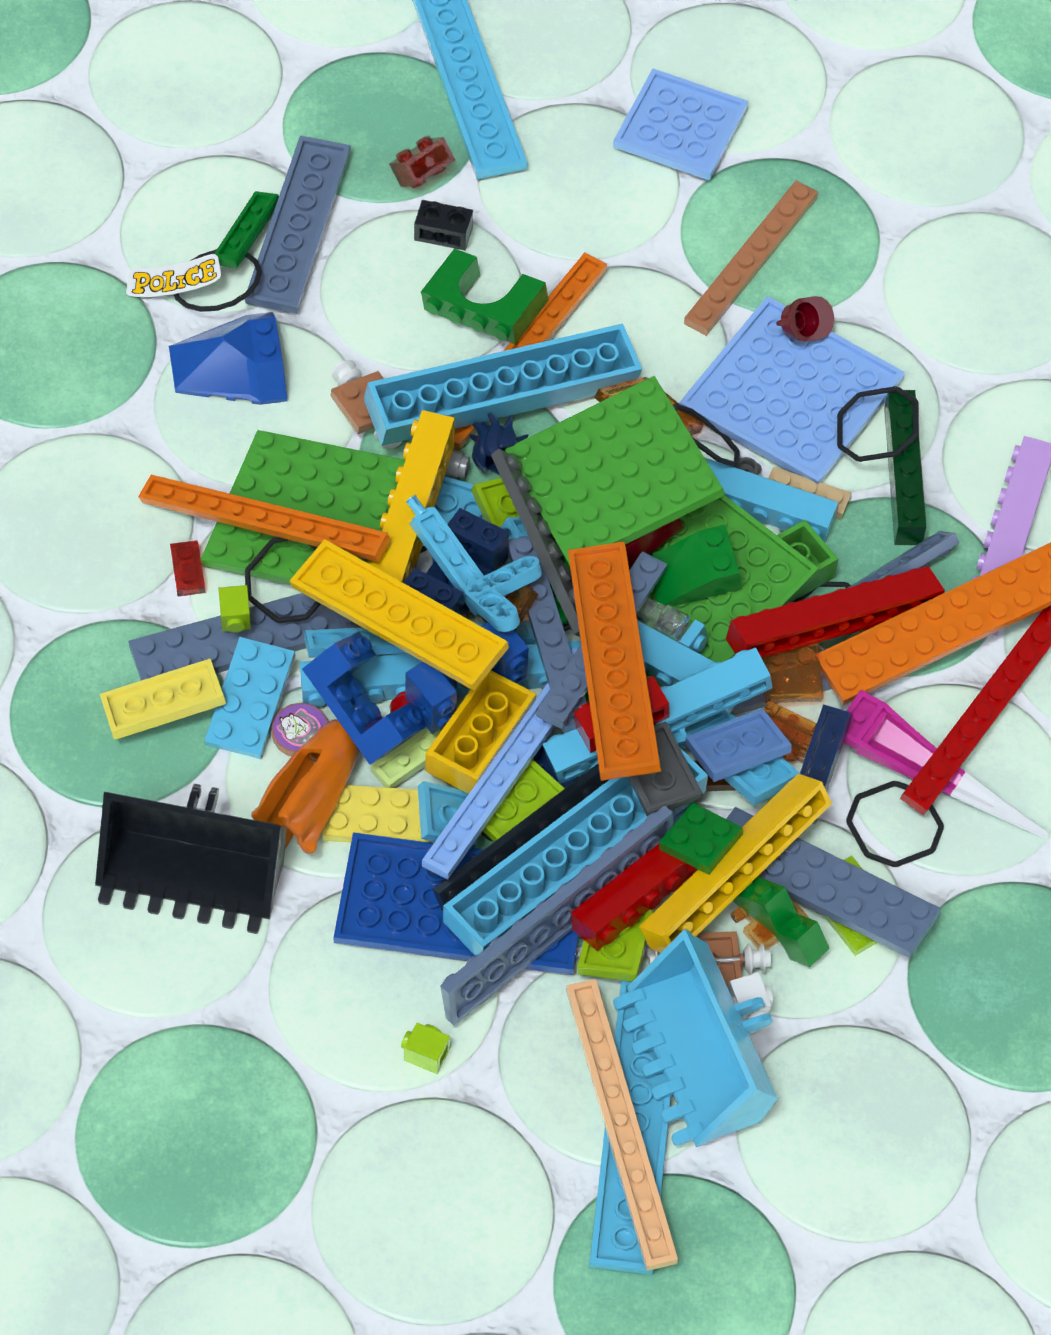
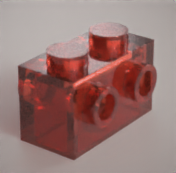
[389,136,455,189]

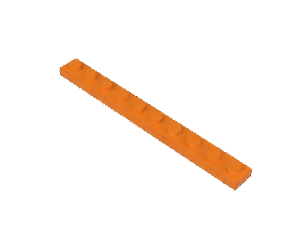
[454,252,607,451]
[138,474,391,562]

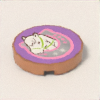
[271,703,328,756]

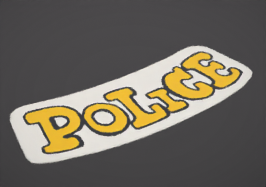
[126,254,221,297]

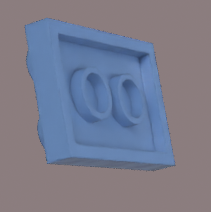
[685,708,792,782]

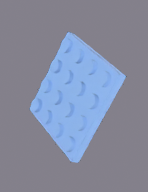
[613,68,748,181]

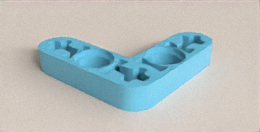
[464,556,542,632]

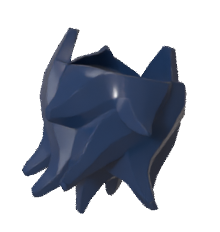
[469,412,529,475]

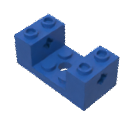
[405,623,529,734]
[302,632,427,765]

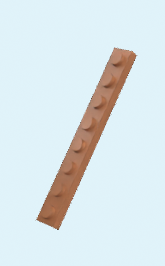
[684,180,818,336]

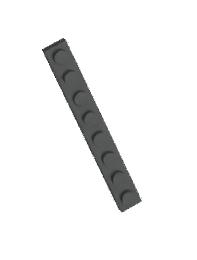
[491,448,580,637]

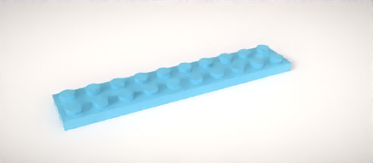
[412,0,527,179]
[589,980,671,1275]

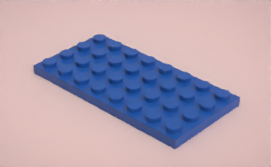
[333,832,578,975]

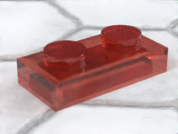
[170,540,206,597]

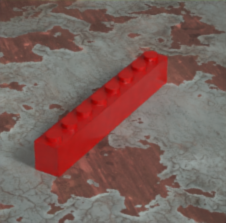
[726,566,945,658]

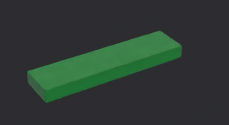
[214,191,279,268]

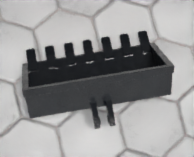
[95,784,286,934]

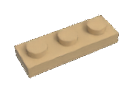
[768,466,852,520]

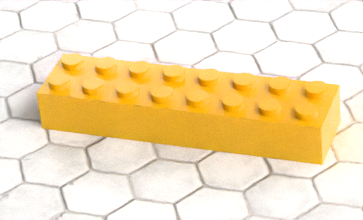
[367,410,455,583]

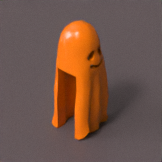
[251,719,360,854]

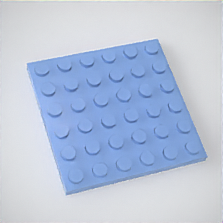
[679,296,905,484]

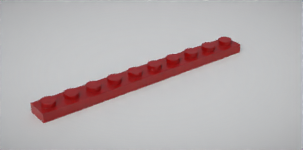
[900,606,1051,816]

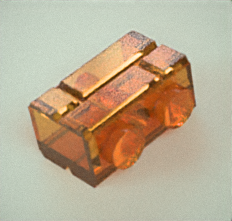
[764,701,817,763]

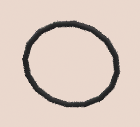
[174,249,262,312]

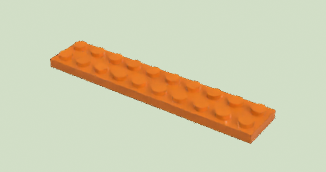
[568,541,661,781]
[814,542,1051,706]

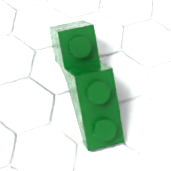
[733,877,830,967]

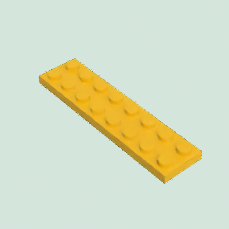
[290,539,509,691]

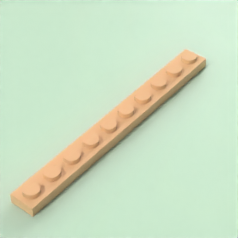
[566,979,678,1271]

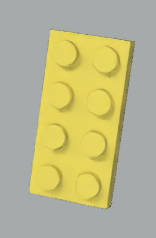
[100,659,226,740]
[322,785,435,843]

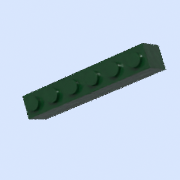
[884,390,926,545]

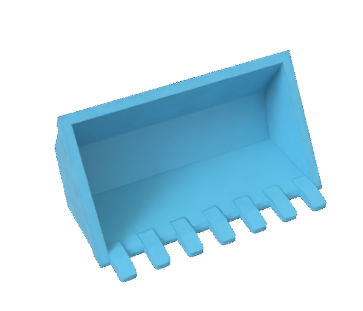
[613,929,778,1147]

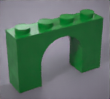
[421,248,549,344]

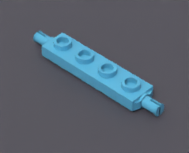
[406,495,494,616]

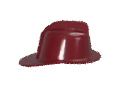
[776,296,834,342]

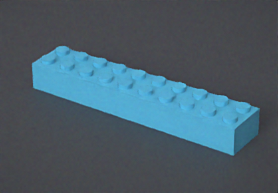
[363,323,642,446]
[443,747,708,955]

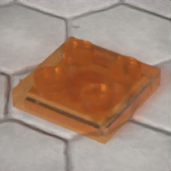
[762,643,824,703]

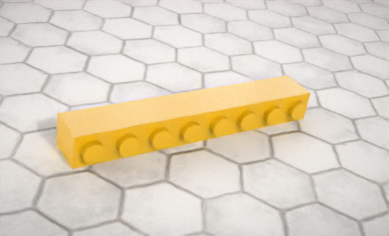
[639,774,832,953]

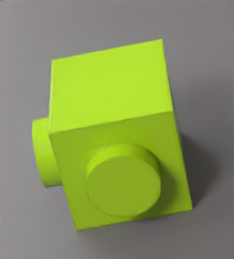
[218,585,251,632]
[401,1022,450,1074]

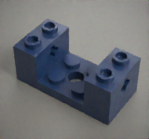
[403,508,509,617]

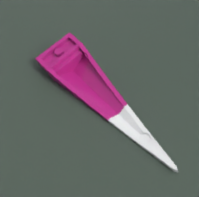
[844,690,1048,838]

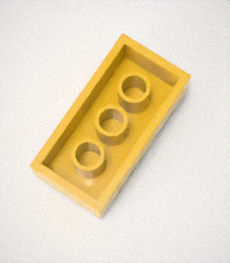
[425,671,537,794]

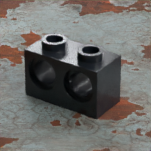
[414,200,473,251]

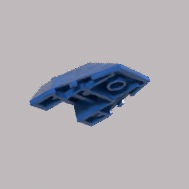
[169,312,287,405]

